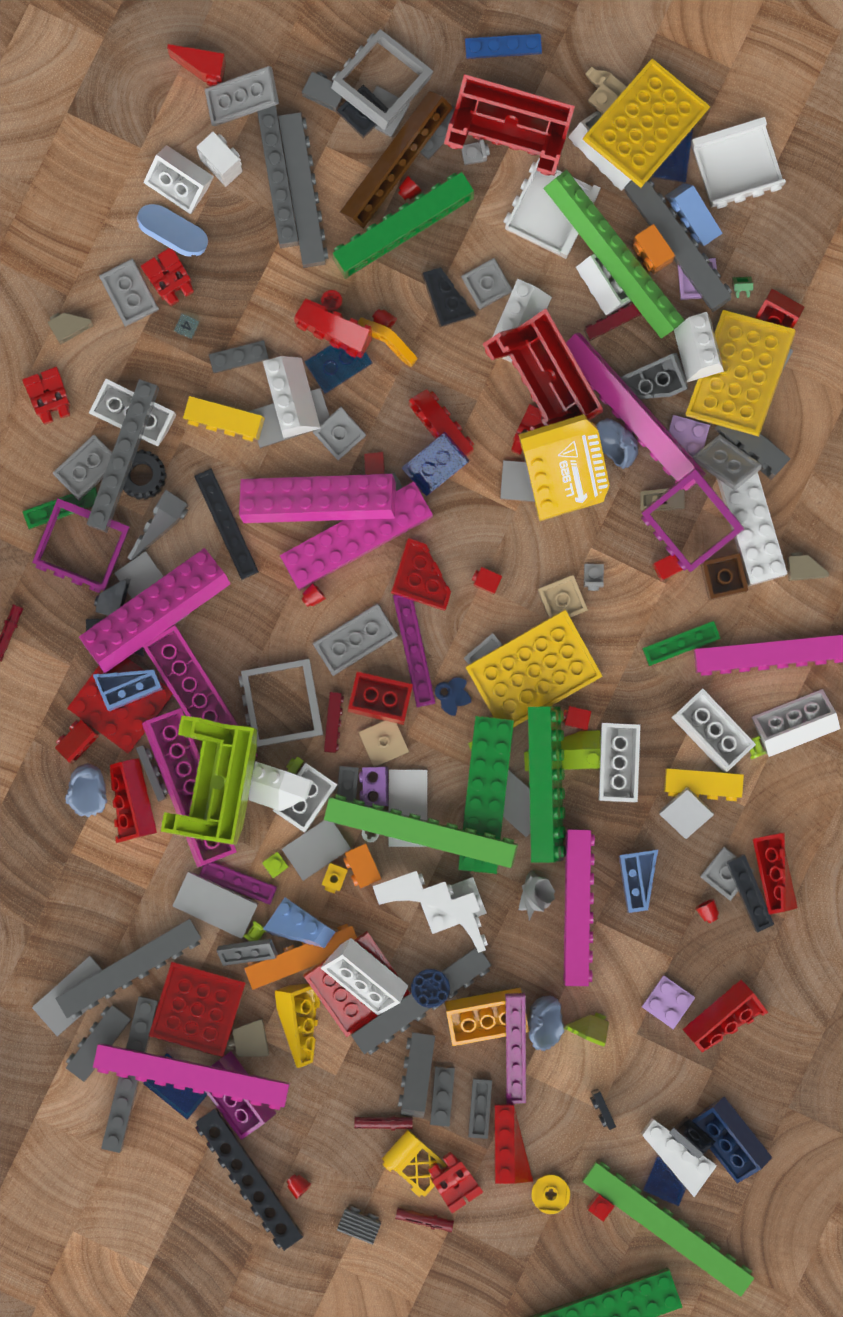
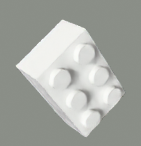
[196,132,242,187]
[273,763,338,833]
[420,877,487,934]

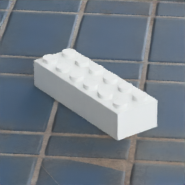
[717,472,787,586]

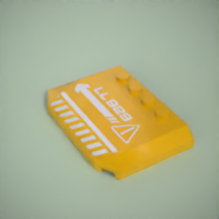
[519,414,610,521]

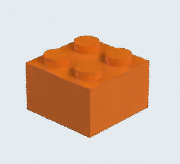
[632,224,675,275]
[343,844,382,889]

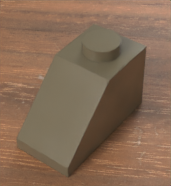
[47,313,93,345]
[640,488,685,511]
[787,552,829,581]

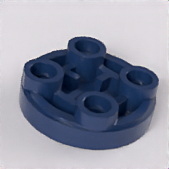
[411,969,450,1008]

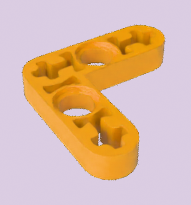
[358,318,418,367]

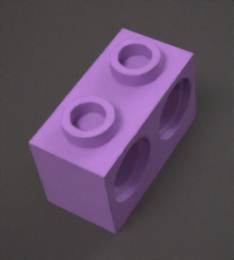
[359,767,389,806]

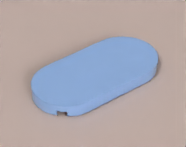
[137,204,208,256]

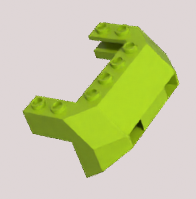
[161,716,257,845]

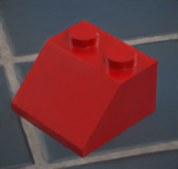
[755,289,805,329]
[55,720,99,764]

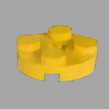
[531,1174,570,1214]

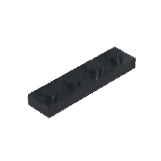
[726,854,774,933]

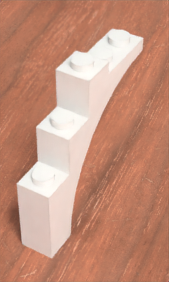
[373,871,488,953]

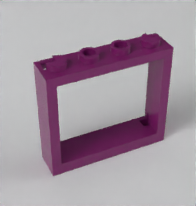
[641,468,744,573]
[32,498,130,593]

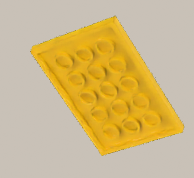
[582,59,710,188]
[686,310,796,437]
[465,609,603,728]

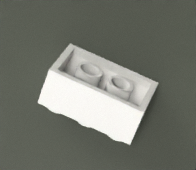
[143,145,214,214]
[576,254,631,315]
[674,312,724,382]

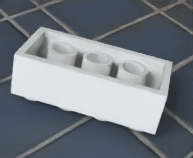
[568,110,632,191]
[493,279,552,363]
[263,356,320,438]
[89,379,176,447]
[671,689,756,773]
[752,689,840,757]
[599,723,640,802]
[321,938,408,1015]

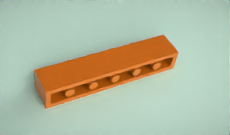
[244,923,357,990]

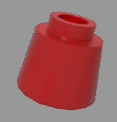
[398,176,422,201]
[321,290,342,311]
[372,309,397,329]
[301,583,326,607]
[695,898,719,923]
[287,1174,312,1199]

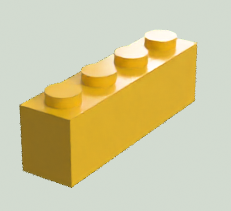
[183,396,265,442]
[664,769,744,801]

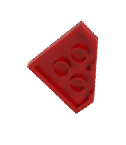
[390,538,451,611]

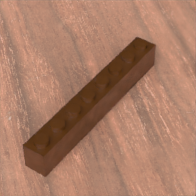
[340,91,453,229]

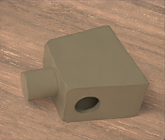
[226,1019,269,1057]

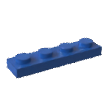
[465,34,542,59]

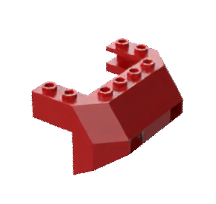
[444,74,575,176]
[483,309,603,430]

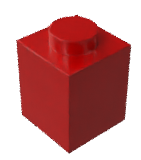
[652,554,683,582]
[472,567,502,595]
[563,706,592,731]
[586,1193,615,1222]

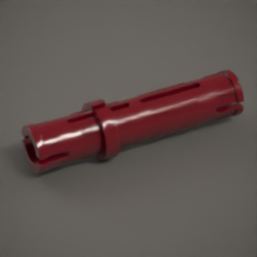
[0,604,24,662]
[354,1115,413,1131]
[395,1207,454,1233]

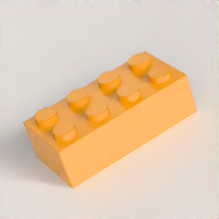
[445,988,529,1046]

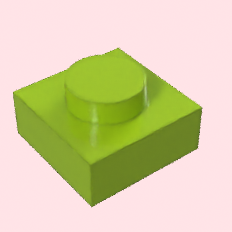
[286,757,304,774]
[262,852,289,878]

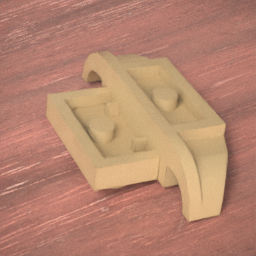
[586,67,627,114]

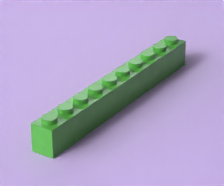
[543,169,685,338]
[324,794,518,868]
[582,1161,754,1297]

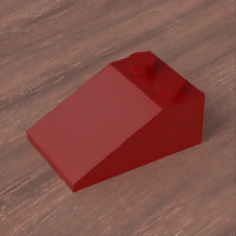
[167,44,226,86]

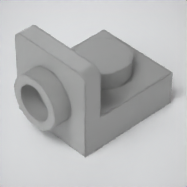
[461,139,490,166]
[584,564,604,591]

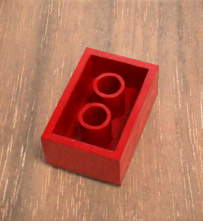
[348,672,413,725]

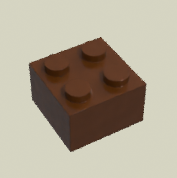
[700,553,748,601]

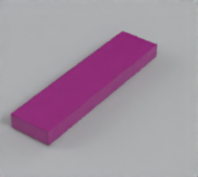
[199,862,277,905]

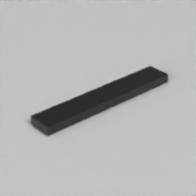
[194,468,259,580]

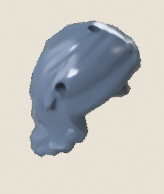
[596,418,638,469]
[65,763,107,817]
[528,995,564,1051]

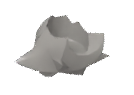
[518,870,555,921]

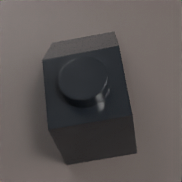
[94,578,131,616]

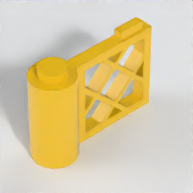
[382,1130,447,1197]

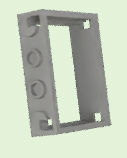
[331,29,433,131]
[238,659,323,747]

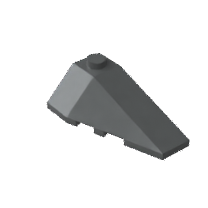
[620,353,688,399]
[128,490,189,561]

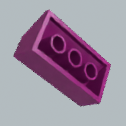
[205,1051,277,1140]

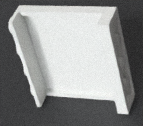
[691,117,786,209]
[504,158,601,259]

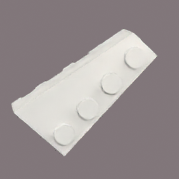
[641,1118,717,1197]

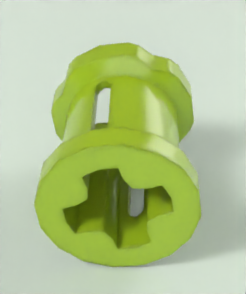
[750,736,767,760]
[243,920,267,942]

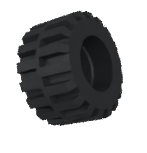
[123,450,166,500]

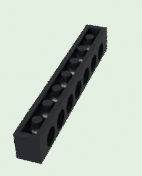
[195,1108,304,1251]

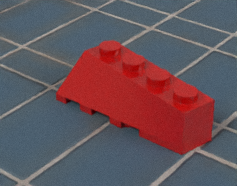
[294,298,372,358]
[409,389,474,465]
[110,758,157,843]
[753,832,798,914]
[682,980,768,1052]
[494,1104,533,1184]

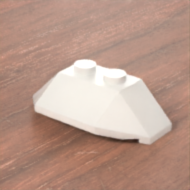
[248,761,313,811]

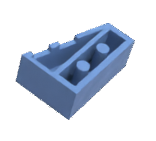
[665,183,722,246]
[93,670,163,711]
[619,850,658,913]
[263,897,335,948]

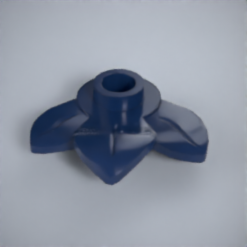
[435,678,472,716]

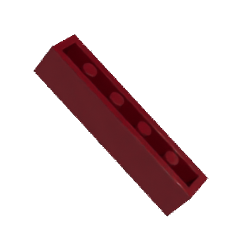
[584,302,642,341]
[324,692,344,753]

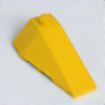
[275,983,320,1068]

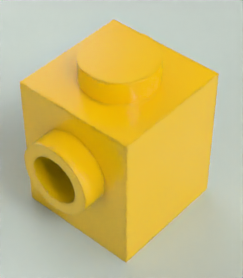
[322,863,348,894]

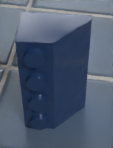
[692,1097,772,1184]

